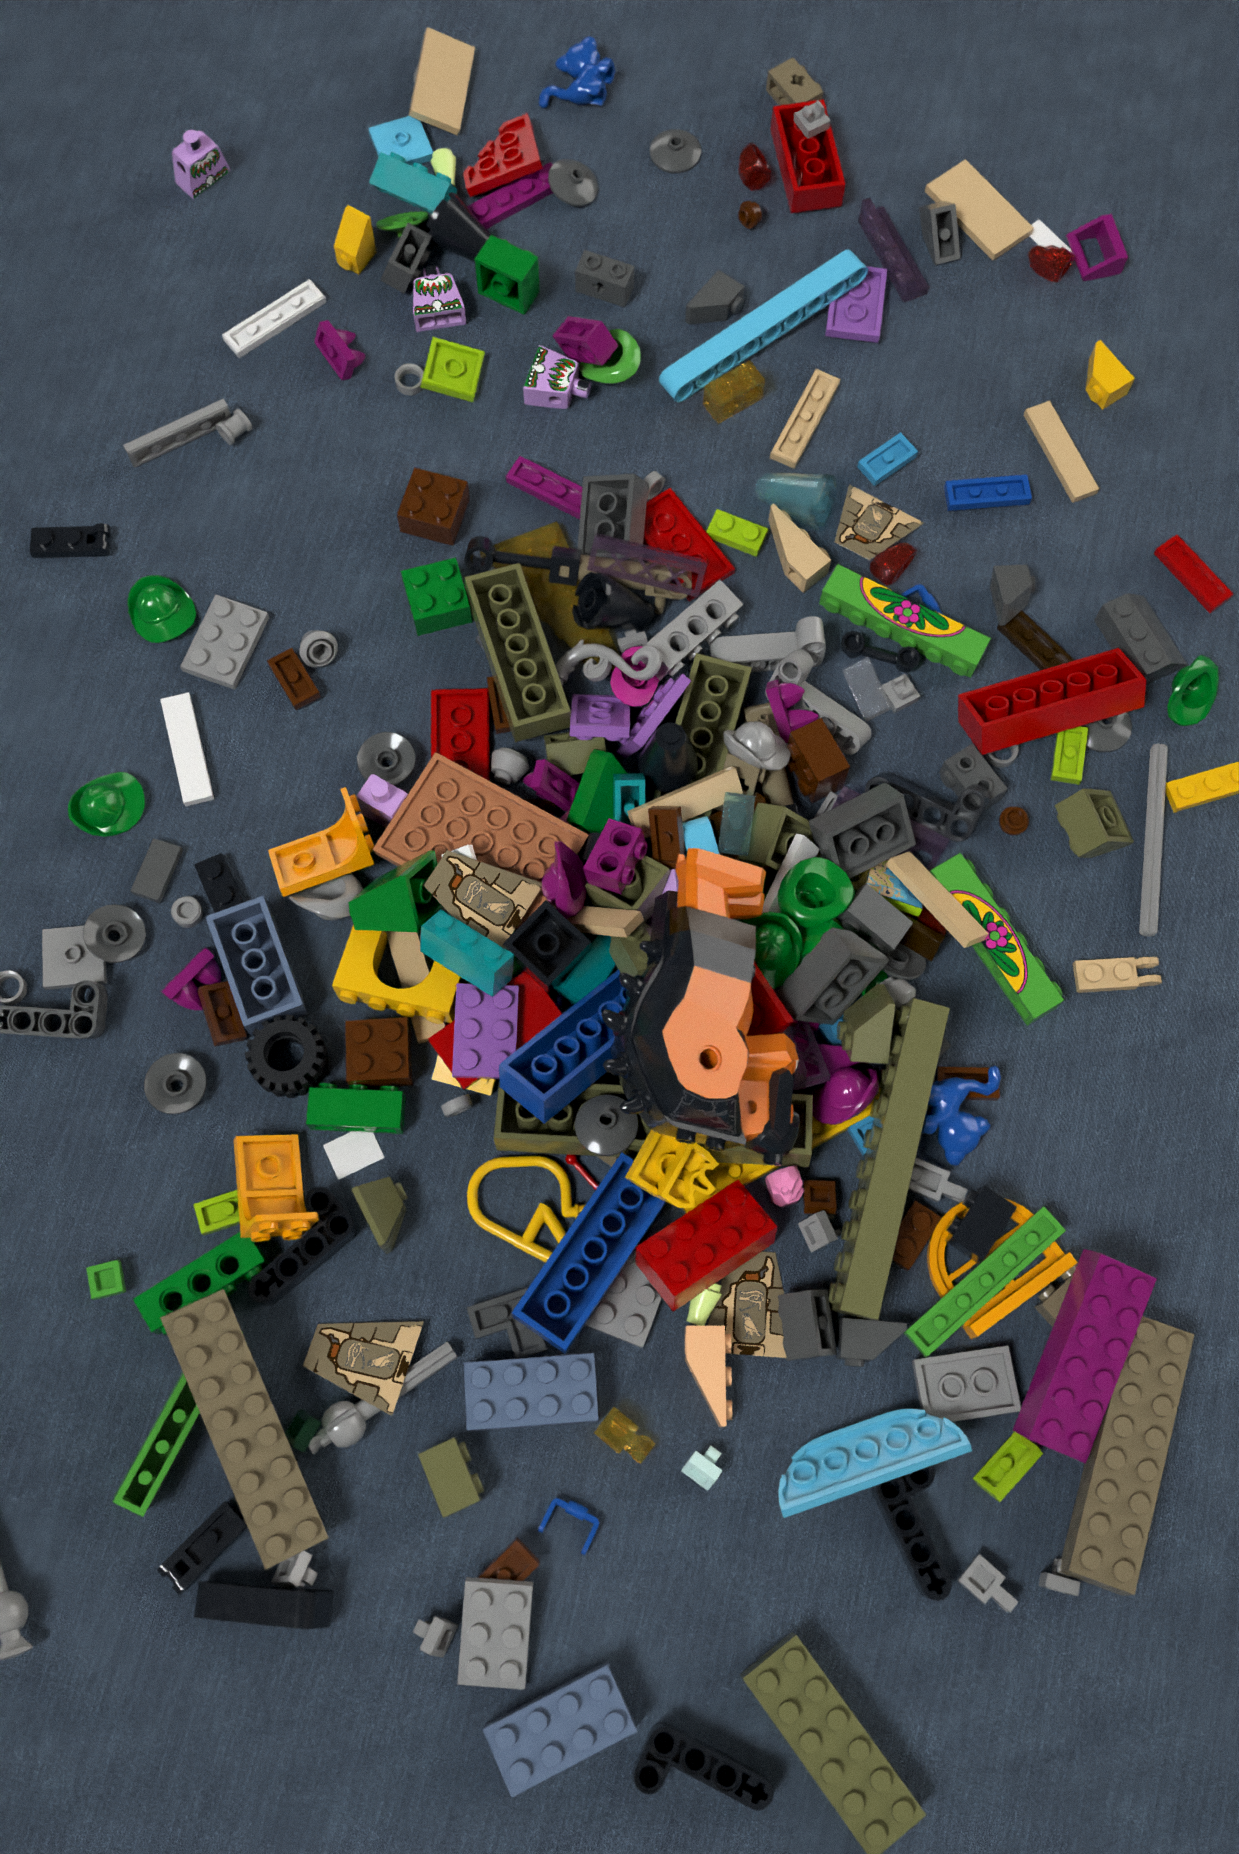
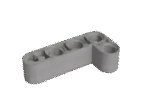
[709,616,826,672]
[765,649,871,755]

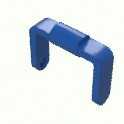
[901,584,943,615]
[538,1498,599,1555]

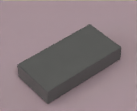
[130,838,183,903]

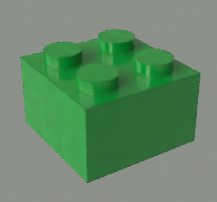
[475,235,540,315]
[401,557,472,636]

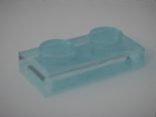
[718,792,755,856]

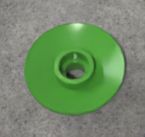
[376,211,428,237]

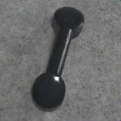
[841,631,920,672]

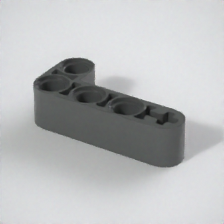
[0,980,108,1039]

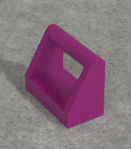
[1066,214,1128,281]

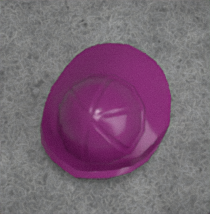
[541,841,587,919]
[811,1067,879,1125]

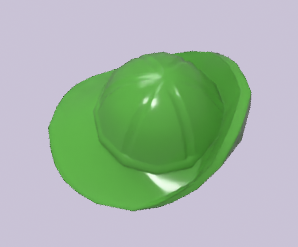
[579,329,641,384]

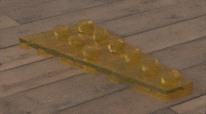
[480,521,620,671]

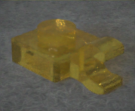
[594,1407,656,1463]

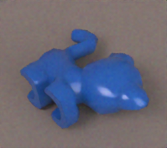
[539,36,615,108]
[921,1066,1001,1166]

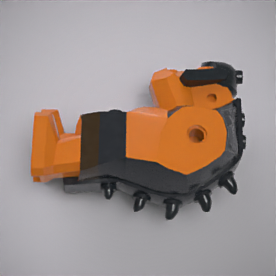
[602,848,800,1166]

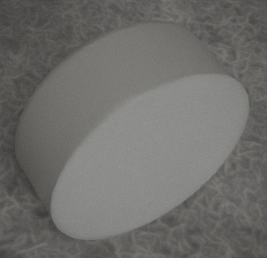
[171,896,203,928]
[441,1094,473,1118]

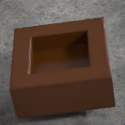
[803,1180,836,1215]

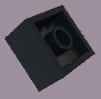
[503,900,591,993]

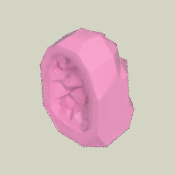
[765,1166,804,1208]

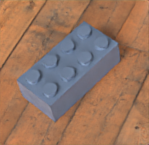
[206,896,308,1035]
[464,1353,599,1432]
[483,1661,637,1798]

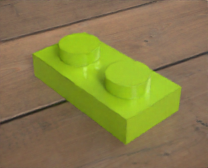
[706,509,768,557]
[1050,726,1088,785]
[193,1190,240,1236]
[973,1432,1043,1502]

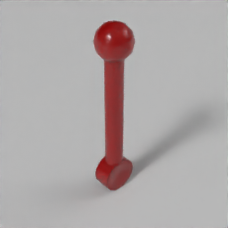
[565,1154,599,1190]

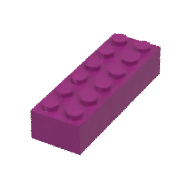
[1013,1249,1157,1464]

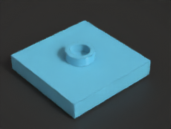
[368,116,433,166]

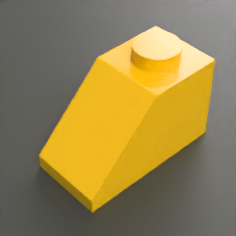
[334,205,377,274]
[1085,340,1135,410]

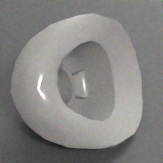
[723,721,790,771]
[289,873,363,921]

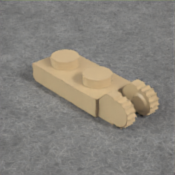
[1073,957,1162,993]

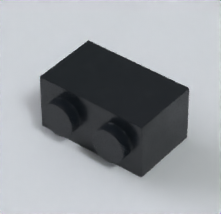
[945,1185,1017,1262]

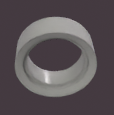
[395,363,424,395]
[643,471,665,501]
[985,745,1019,768]
[0,970,27,1006]

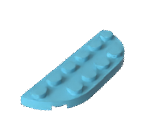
[778,1409,972,1518]

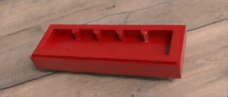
[1153,534,1234,613]

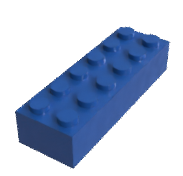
[499,969,628,1124]
[511,1153,667,1354]

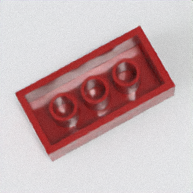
[770,99,846,213]
[635,1179,777,1312]

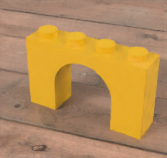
[332,925,466,1024]

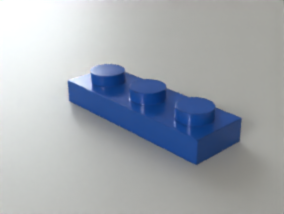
[944,474,1032,511]

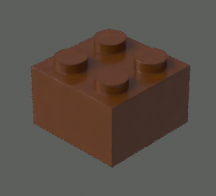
[397,467,470,546]
[786,718,850,803]
[345,1017,413,1088]

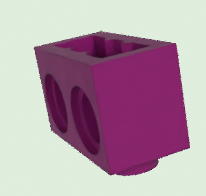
[552,316,618,366]
[583,818,647,894]

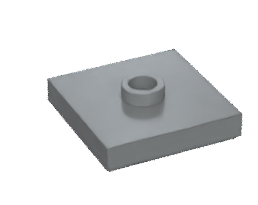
[42,926,107,990]

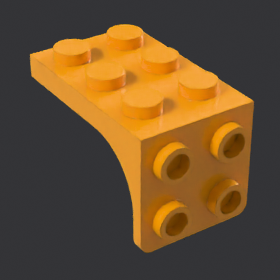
[268,787,374,897]
[234,1134,319,1242]

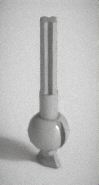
[305,1342,458,1455]
[0,1562,33,1661]

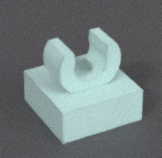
[681,1446,723,1491]

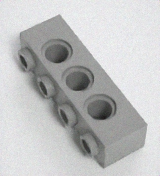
[641,580,743,681]

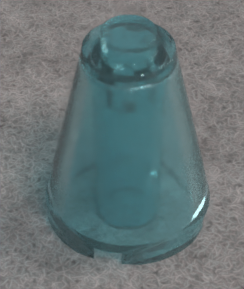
[756,473,836,531]

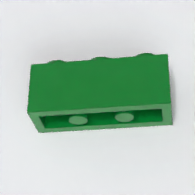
[306,1083,406,1134]

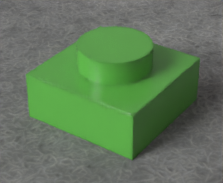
[86,1260,126,1300]

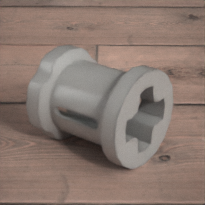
[215,409,253,445]

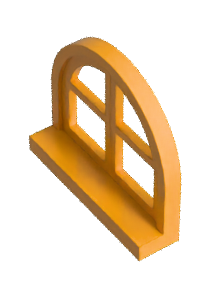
[927,1198,1078,1339]

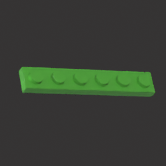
[904,1206,1066,1358]

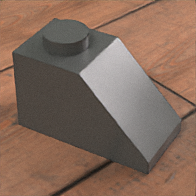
[919,201,960,265]
[685,270,744,325]
[989,565,1035,625]
[837,1318,907,1367]

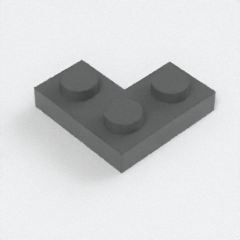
[466,1288,547,1359]

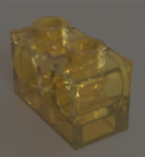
[703,360,765,424]

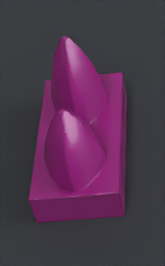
[314,320,365,381]
[766,679,819,743]
[523,759,580,811]
[160,947,221,1011]

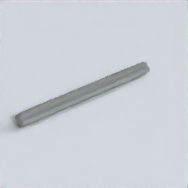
[1139,743,1168,937]

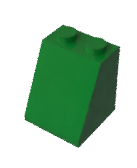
[348,850,444,932]

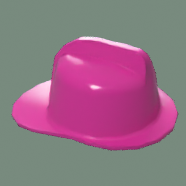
[610,646,660,707]

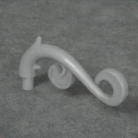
[555,639,662,687]

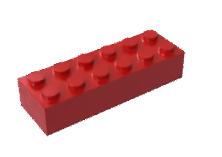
[958,648,1146,755]

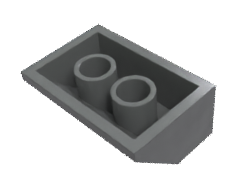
[577,474,648,562]
[1094,593,1187,685]
[808,782,916,878]
[776,927,890,1025]

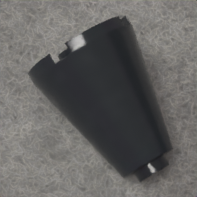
[426,192,491,262]
[572,572,654,630]
[639,722,698,793]

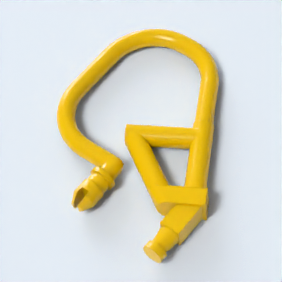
[467,1156,586,1263]

